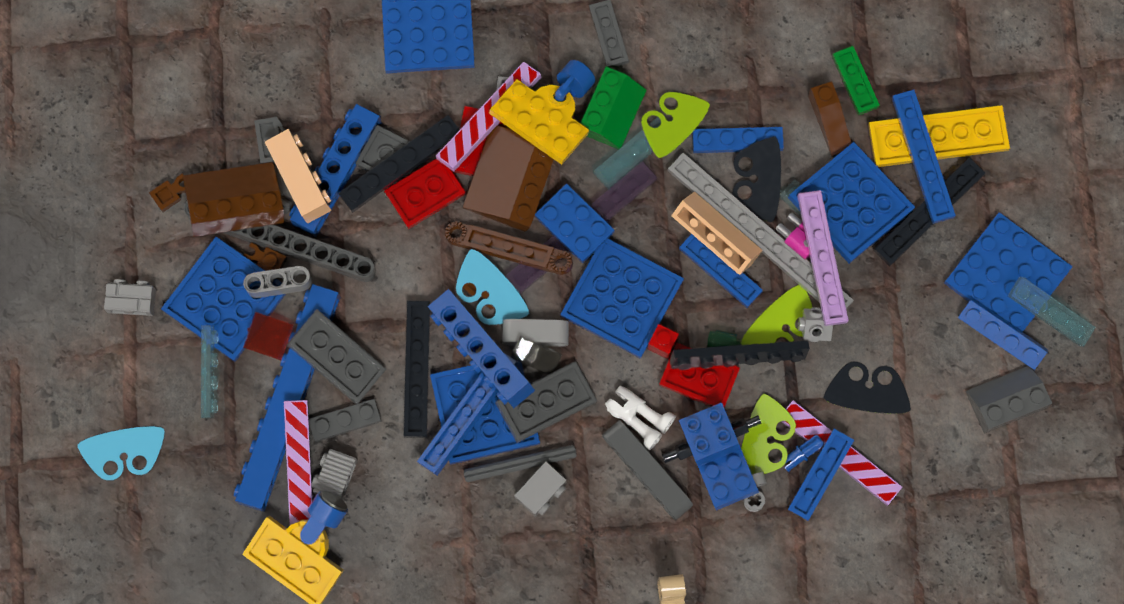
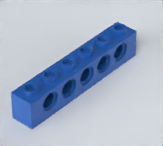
[289,104,382,237]
[428,289,535,408]

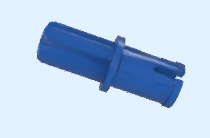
[780,435,824,472]

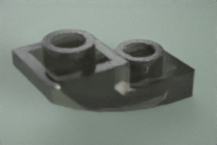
[511,336,562,374]

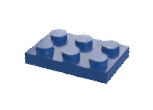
[534,184,615,264]

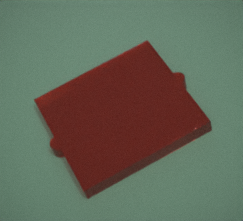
[243,312,293,361]

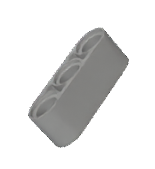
[243,266,312,298]
[502,319,569,347]

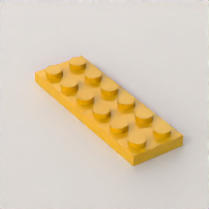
[868,105,1010,167]

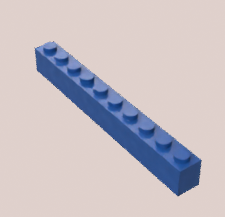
[234,284,341,512]

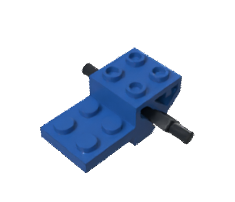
[662,403,762,510]

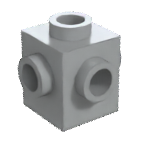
[798,307,833,342]

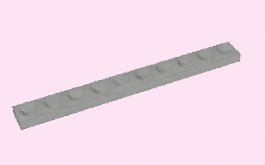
[668,153,854,309]

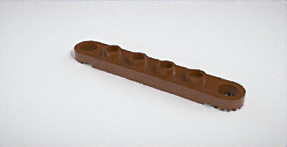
[445,221,573,275]

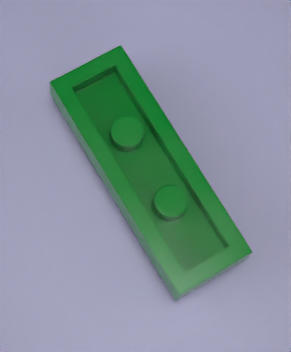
[832,46,880,116]

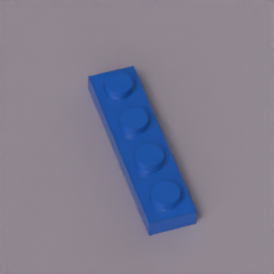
[692,127,784,153]
[679,234,763,308]
[958,298,1048,370]
[788,429,854,521]

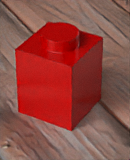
[647,324,679,359]

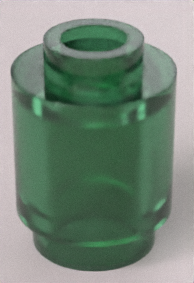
[707,329,741,348]

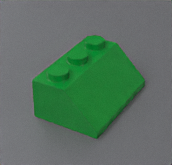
[581,67,647,150]

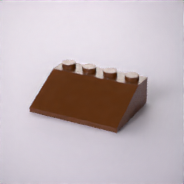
[462,126,554,232]
[183,162,284,237]

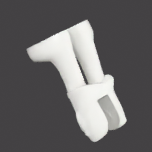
[605,386,676,450]

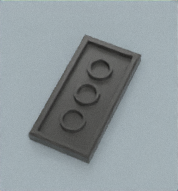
[286,309,386,404]
[495,361,597,443]

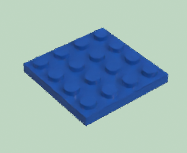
[382,0,475,73]
[788,142,915,264]
[944,212,1072,332]
[161,237,286,362]
[560,239,684,359]
[430,354,540,465]

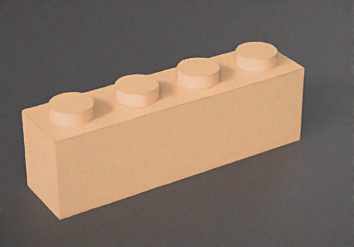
[265,129,332,223]
[672,191,763,275]

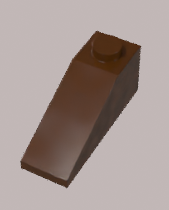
[808,81,852,157]

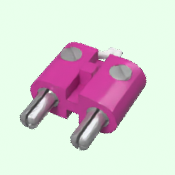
[776,213,810,260]

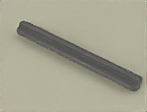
[463,445,577,482]

